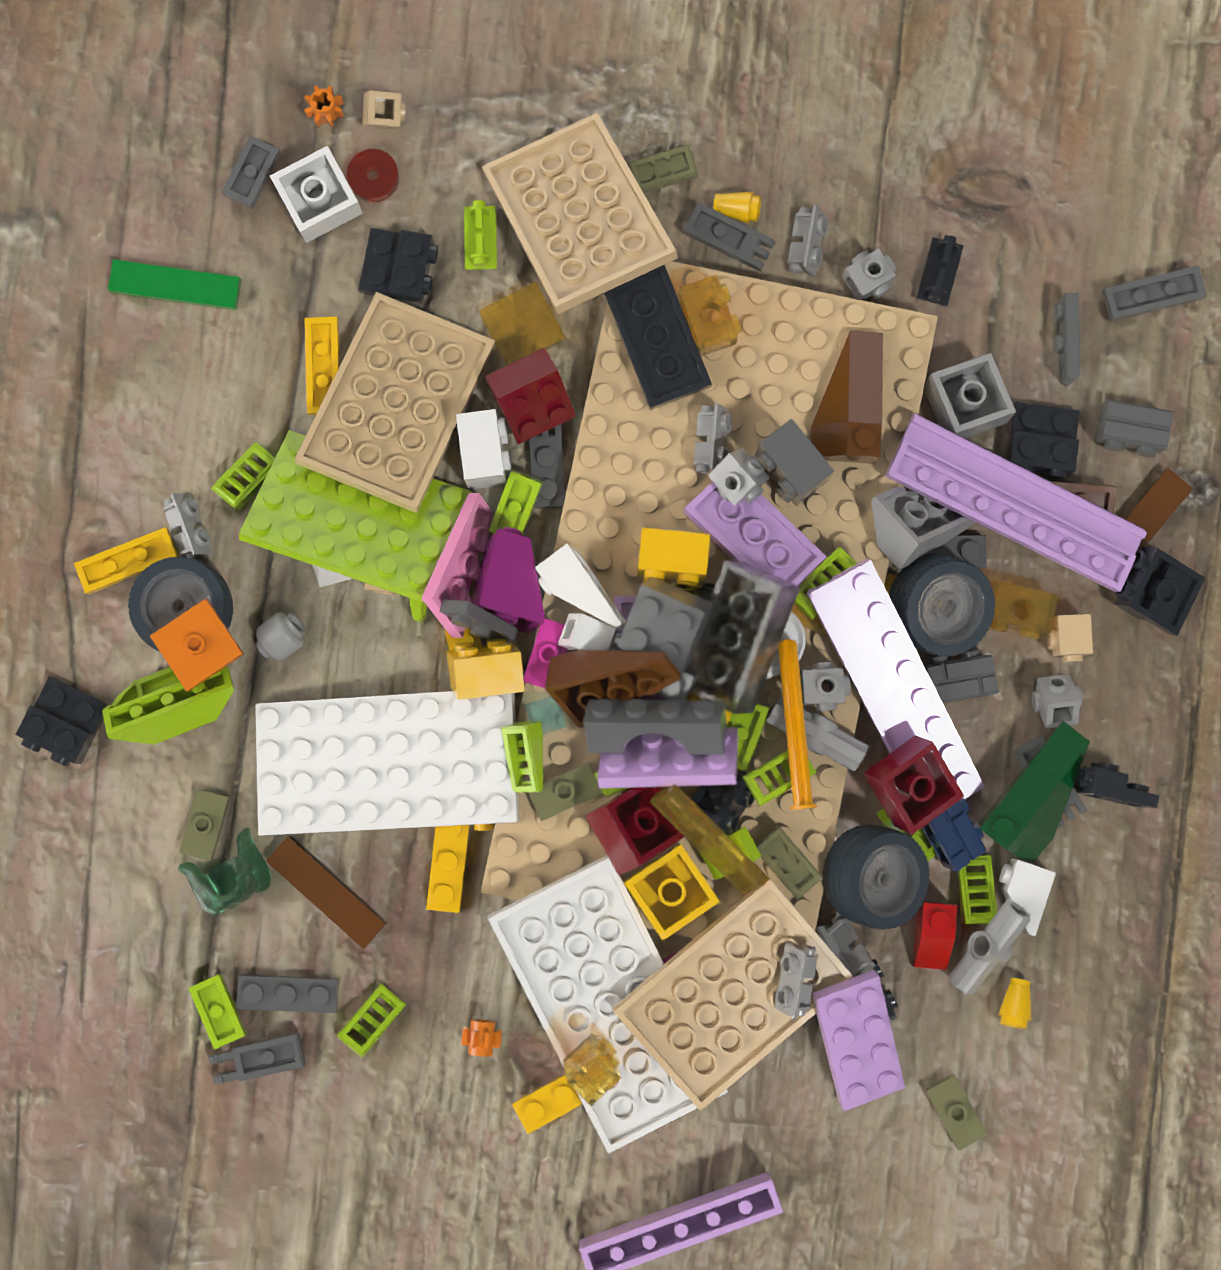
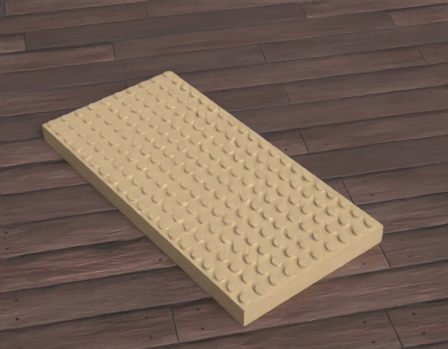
[480,261,938,938]

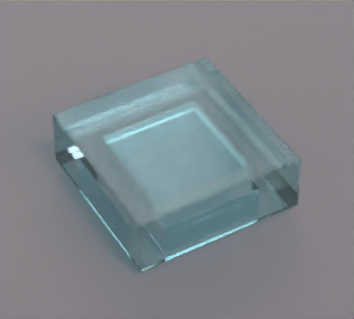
[525,696,567,734]

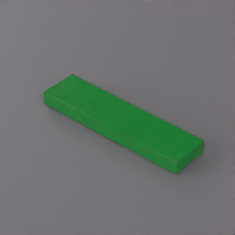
[108,259,242,311]

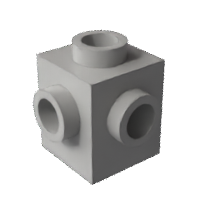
[842,248,896,301]
[708,448,769,506]
[800,663,850,711]
[1031,674,1082,729]

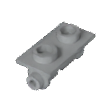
[787,204,828,277]
[693,403,732,473]
[162,493,214,559]
[816,914,875,977]
[775,942,818,1020]

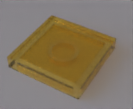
[479,281,566,365]

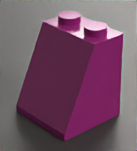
[472,527,545,635]

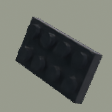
[604,265,712,411]

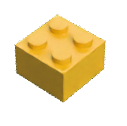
[637,528,710,587]
[447,638,525,700]
[624,843,720,940]

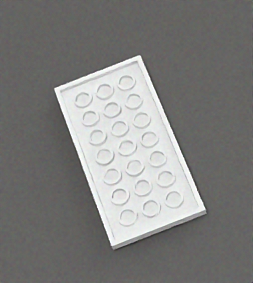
[255,691,520,836]
[488,856,728,1154]

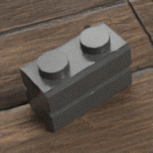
[1095,399,1173,457]
[924,650,999,703]

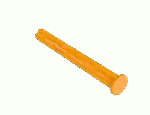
[778,639,817,810]

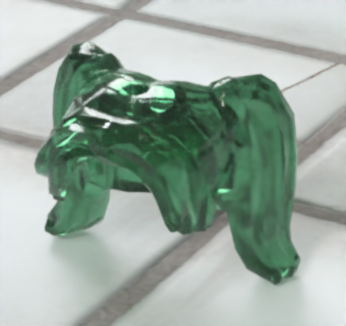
[178,828,271,917]

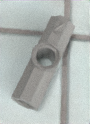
[766,696,869,771]
[949,900,1031,995]

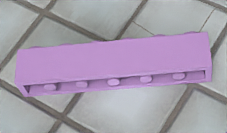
[579,1172,783,1270]

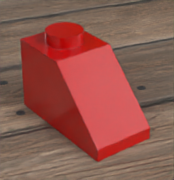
[913,901,957,970]

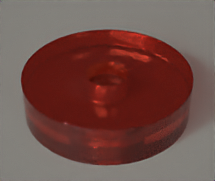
[347,149,400,203]

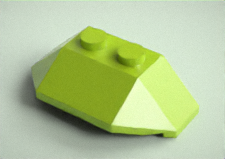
[102,665,235,745]

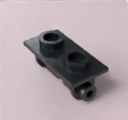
[916,235,964,307]

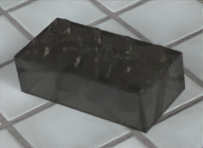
[687,560,800,714]

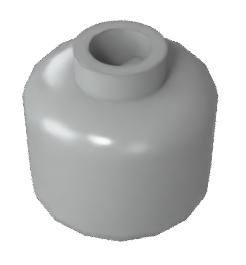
[256,612,306,661]

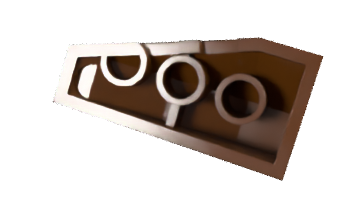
[810,331,883,464]
[544,650,681,728]

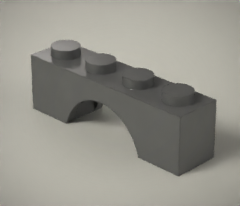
[583,699,728,755]

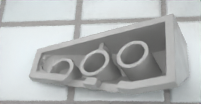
[871,487,976,570]

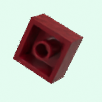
[485,347,576,444]
[863,735,965,835]
[585,786,687,875]

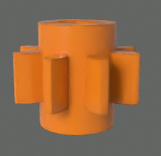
[304,85,344,127]
[461,1019,502,1057]

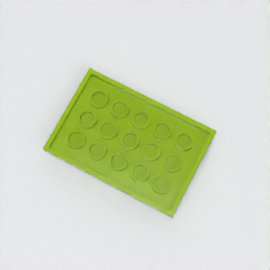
[239,430,472,603]

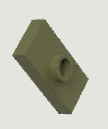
[627,144,698,193]
[528,762,602,821]
[179,789,231,861]
[756,826,823,900]
[924,1074,988,1151]

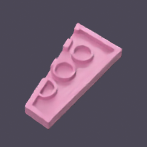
[421,493,494,638]

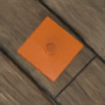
[150,598,245,692]

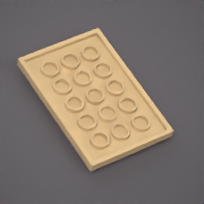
[482,113,678,314]
[295,292,495,513]
[612,876,854,1111]

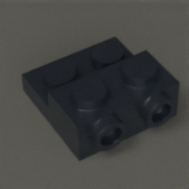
[358,228,439,304]
[1006,402,1080,480]
[1114,547,1205,636]
[15,676,110,767]
[1074,762,1159,808]

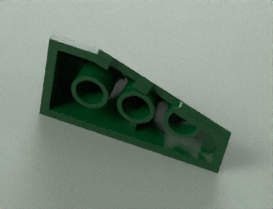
[979,721,1090,864]

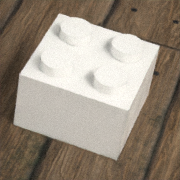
[270,146,363,243]
[456,409,512,490]

